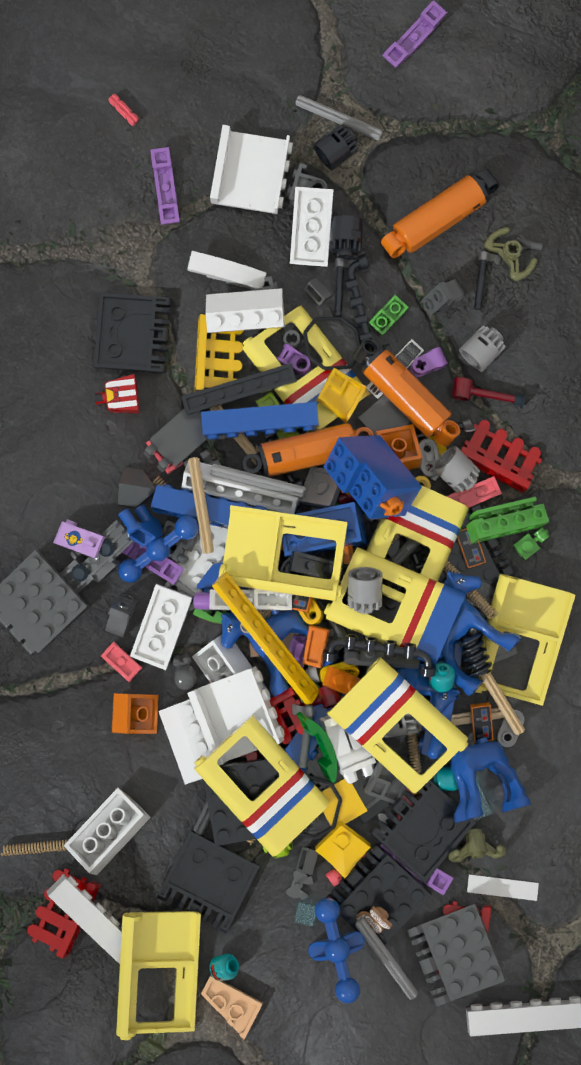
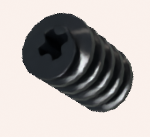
[459,632,494,677]

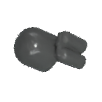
[173,652,196,690]

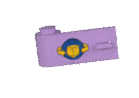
[53,519,105,559]

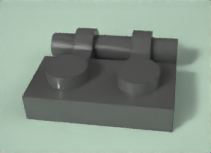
[161,520,199,564]

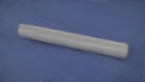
[296,95,383,140]
[210,464,305,498]
[355,918,418,1000]

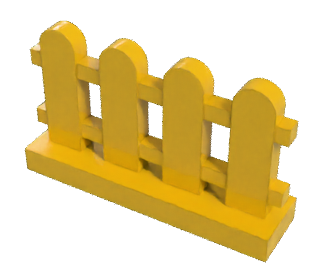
[194,314,244,392]

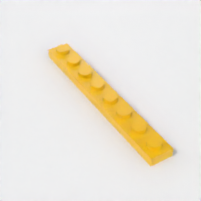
[212,572,319,705]

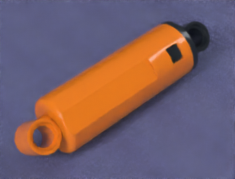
[381,169,500,258]
[353,339,460,447]
[241,423,374,478]

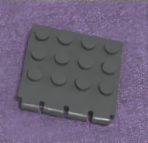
[0,550,89,655]

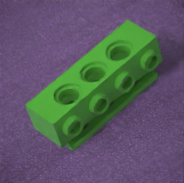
[466,497,549,544]

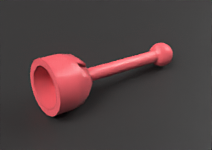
[325,852,367,887]

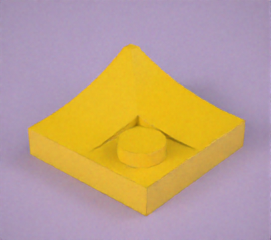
[316,368,366,423]
[315,821,371,878]

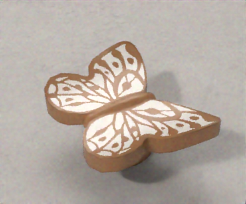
[356,906,392,934]

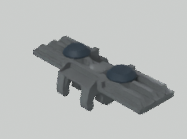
[60,519,133,593]

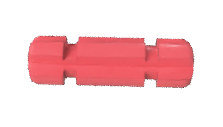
[108,94,139,126]

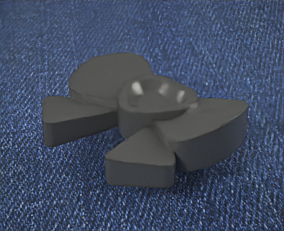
[285,870,314,900]

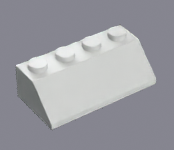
[206,288,285,333]
[192,635,271,696]
[159,699,220,784]
[64,788,151,875]

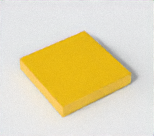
[321,779,367,826]

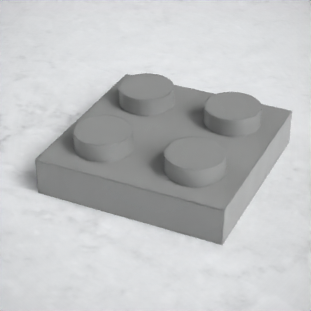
[299,467,341,508]

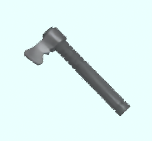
[292,704,315,768]

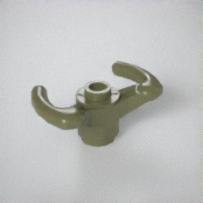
[484,227,538,281]
[448,829,507,863]

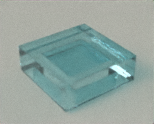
[294,902,316,926]

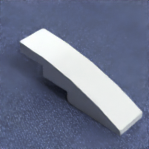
[188,251,267,289]
[209,589,292,610]

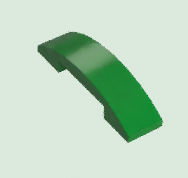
[297,712,337,783]

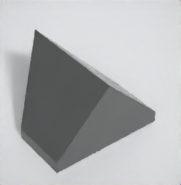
[118,467,156,508]

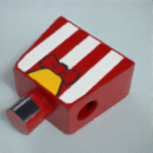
[95,374,140,414]

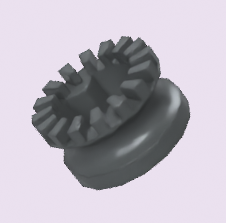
[283,330,300,348]

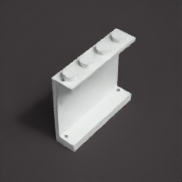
[210,125,293,214]
[187,666,285,765]

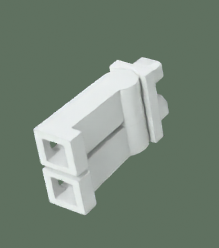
[319,715,376,784]

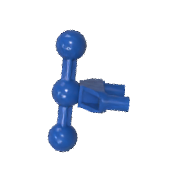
[118,504,199,583]
[308,898,365,1003]

